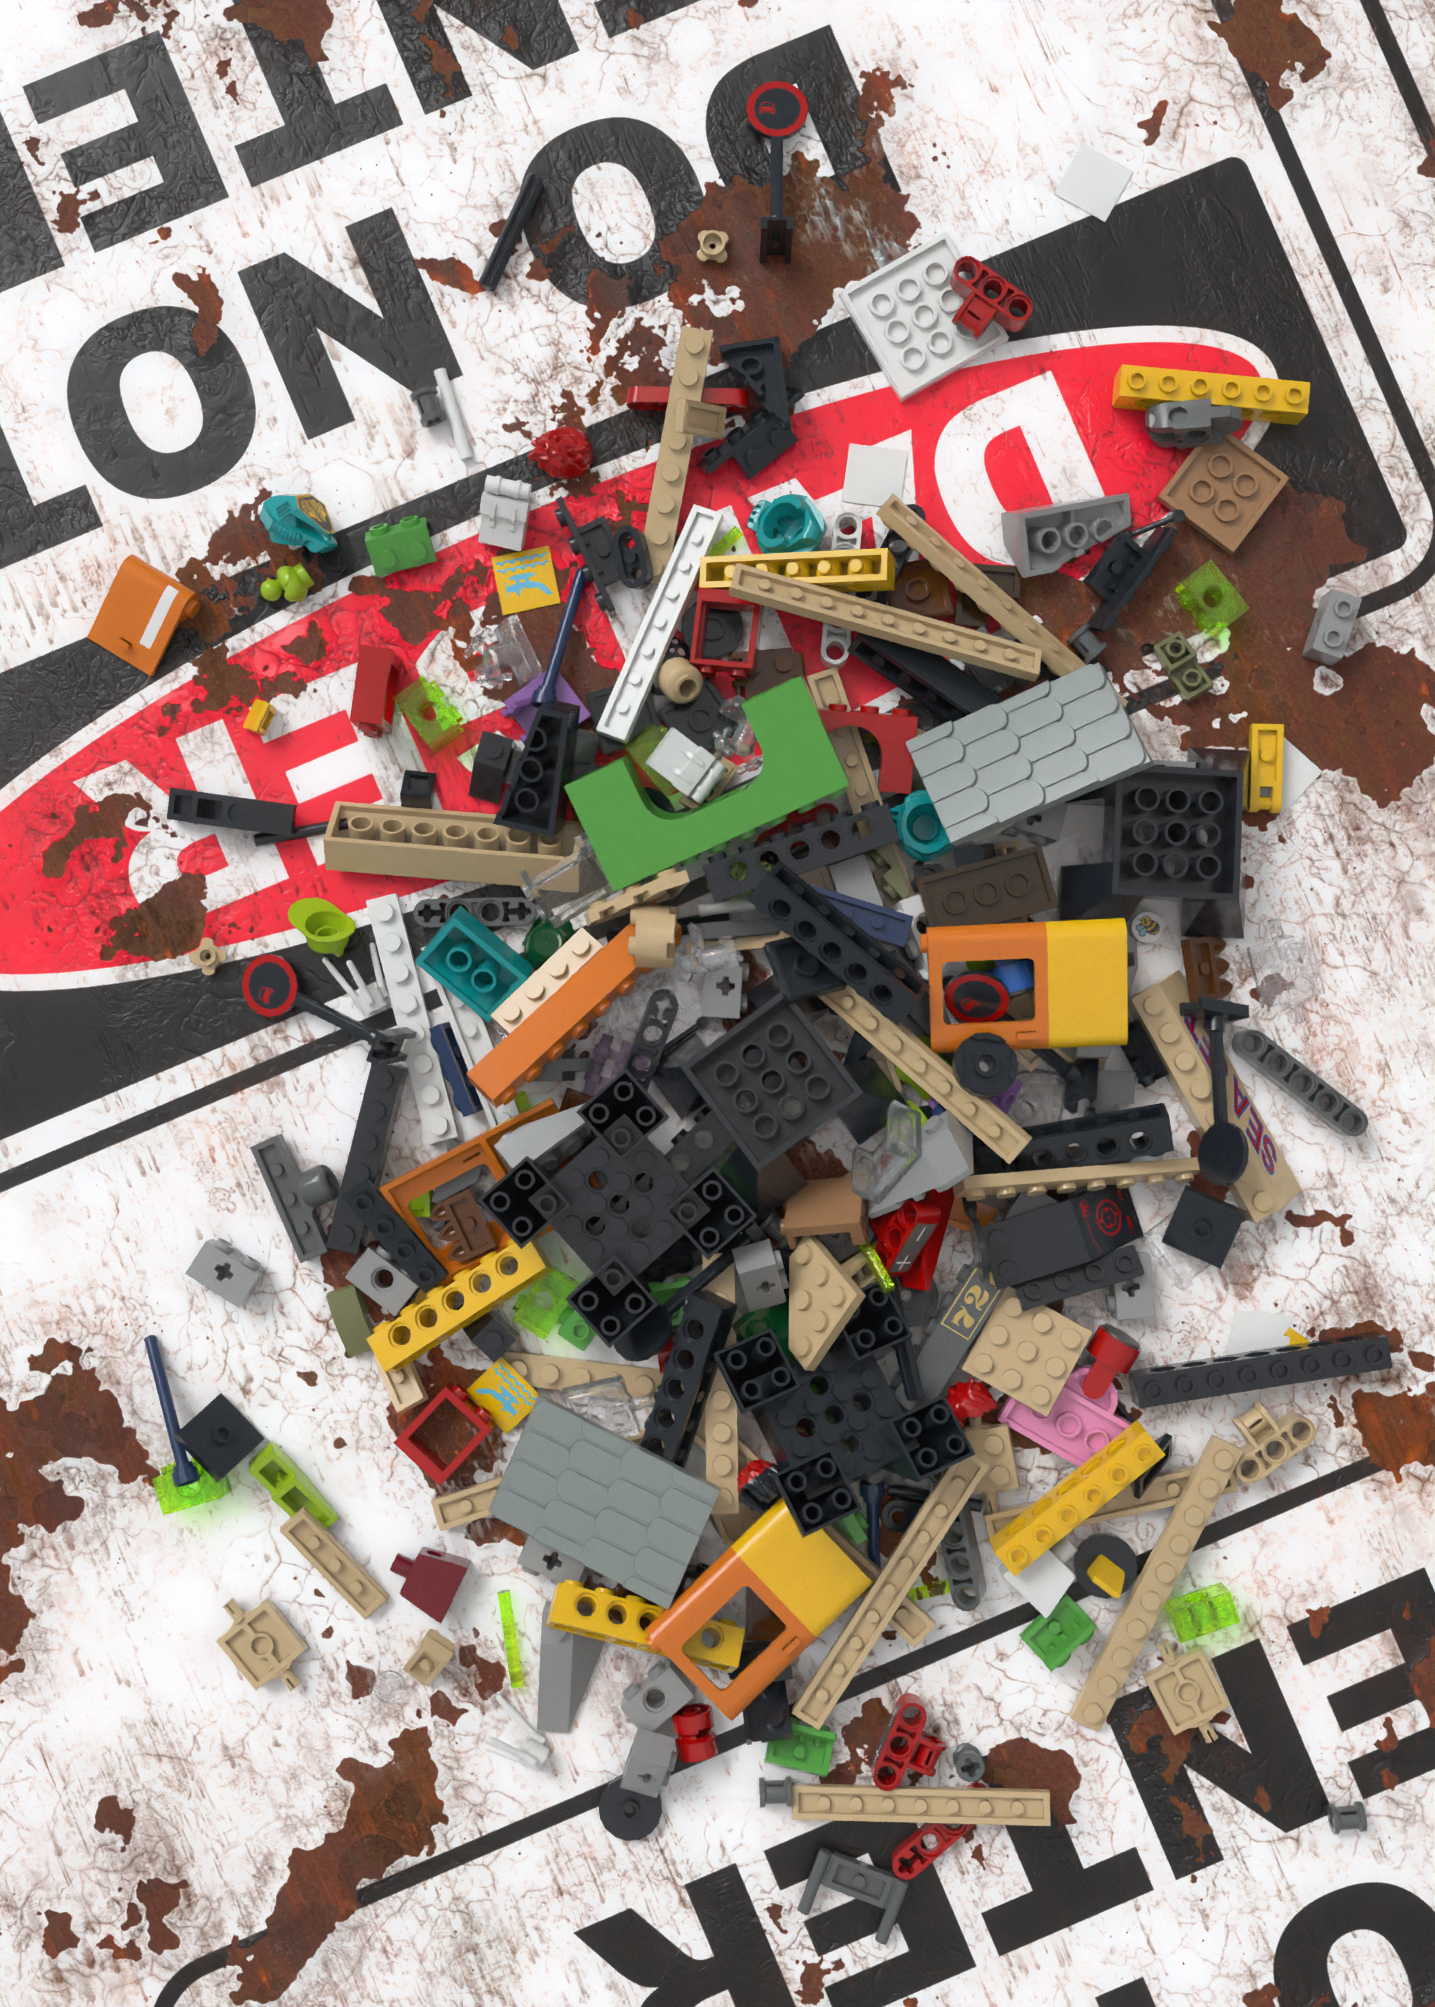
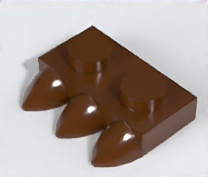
[1180,936,1233,1003]
[429,1187,499,1261]

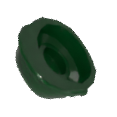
[522,913,574,970]

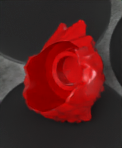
[528,426,594,479]
[945,1378,999,1428]

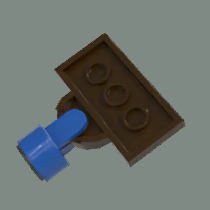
[915,844,1058,998]

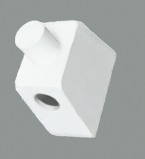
[999,1537,1078,1618]

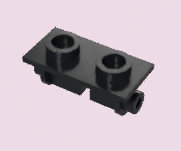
[1120,1019,1169,1088]

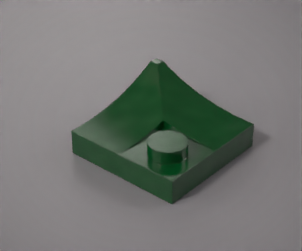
[732,1289,795,1361]

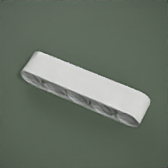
[820,511,862,670]

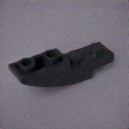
[167,788,297,836]

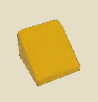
[243,699,277,736]
[1086,1554,1125,1599]

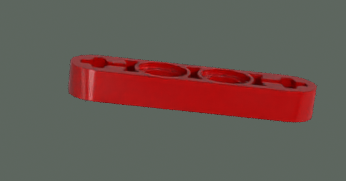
[627,386,749,413]
[891,1782,988,1880]

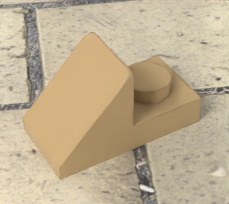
[402,1629,455,1687]

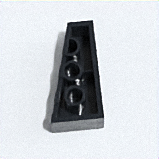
[493,699,581,837]

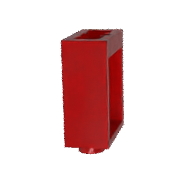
[690,588,764,679]
[350,645,402,739]
[393,1381,495,1486]

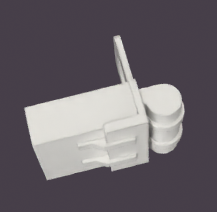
[478,475,532,551]
[645,727,727,805]

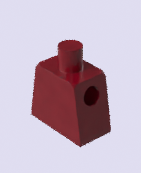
[389,1547,471,1623]

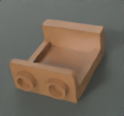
[780,1175,869,1249]

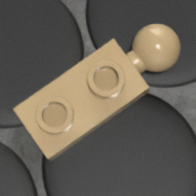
[373,1323,429,1414]

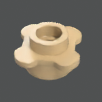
[697,230,729,263]
[189,938,227,975]

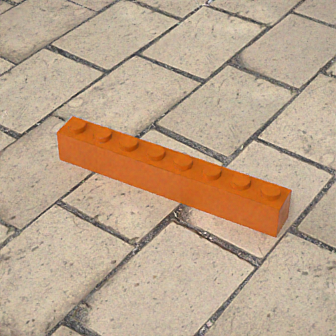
[466,901,682,1109]

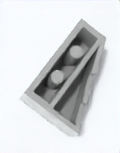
[826,853,899,952]

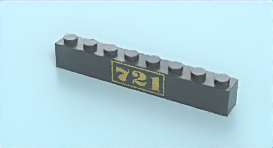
[888,1192,1058,1410]

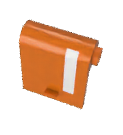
[87,554,201,676]

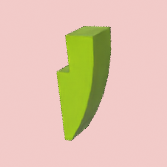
[249,1441,339,1529]

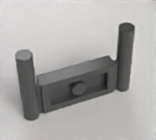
[797,1848,909,1945]

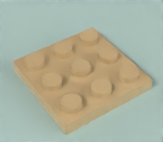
[962,1286,1093,1417]

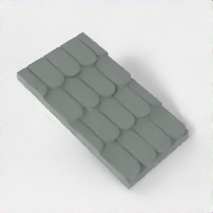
[905,662,1155,846]
[489,1393,720,1610]

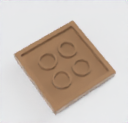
[1156,434,1290,555]

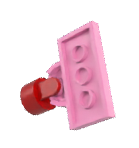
[997,1323,1142,1467]

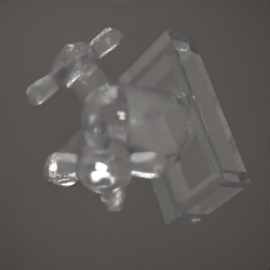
[463,615,543,689]
[713,695,763,775]
[674,922,745,982]

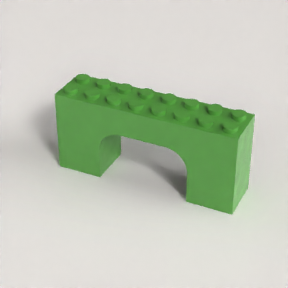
[564,674,850,892]

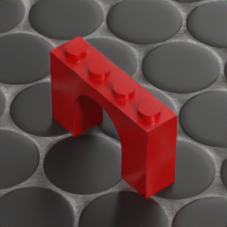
[815,702,918,794]

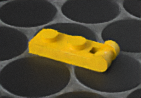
[1249,723,1284,813]

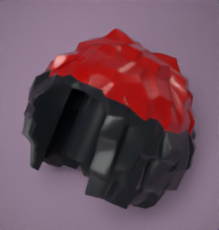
[737,1459,781,1513]

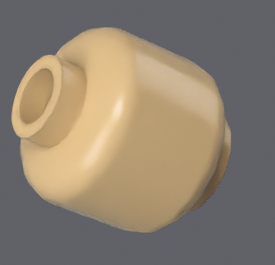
[657,657,703,704]

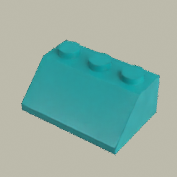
[414,906,533,1022]

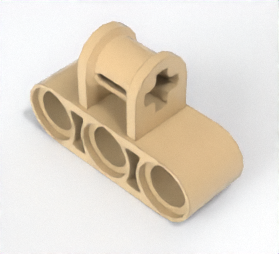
[1231,1401,1316,1484]

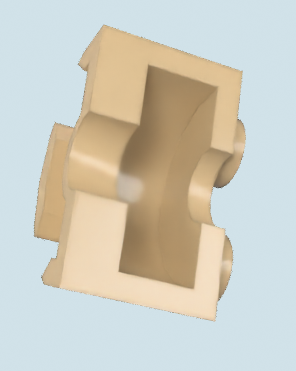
[628,905,678,969]

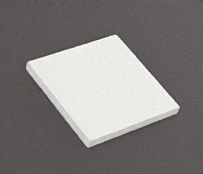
[838,231,1009,403]

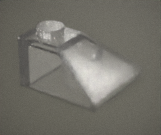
[1007,1068,1066,1128]

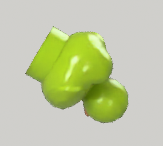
[260,563,314,602]

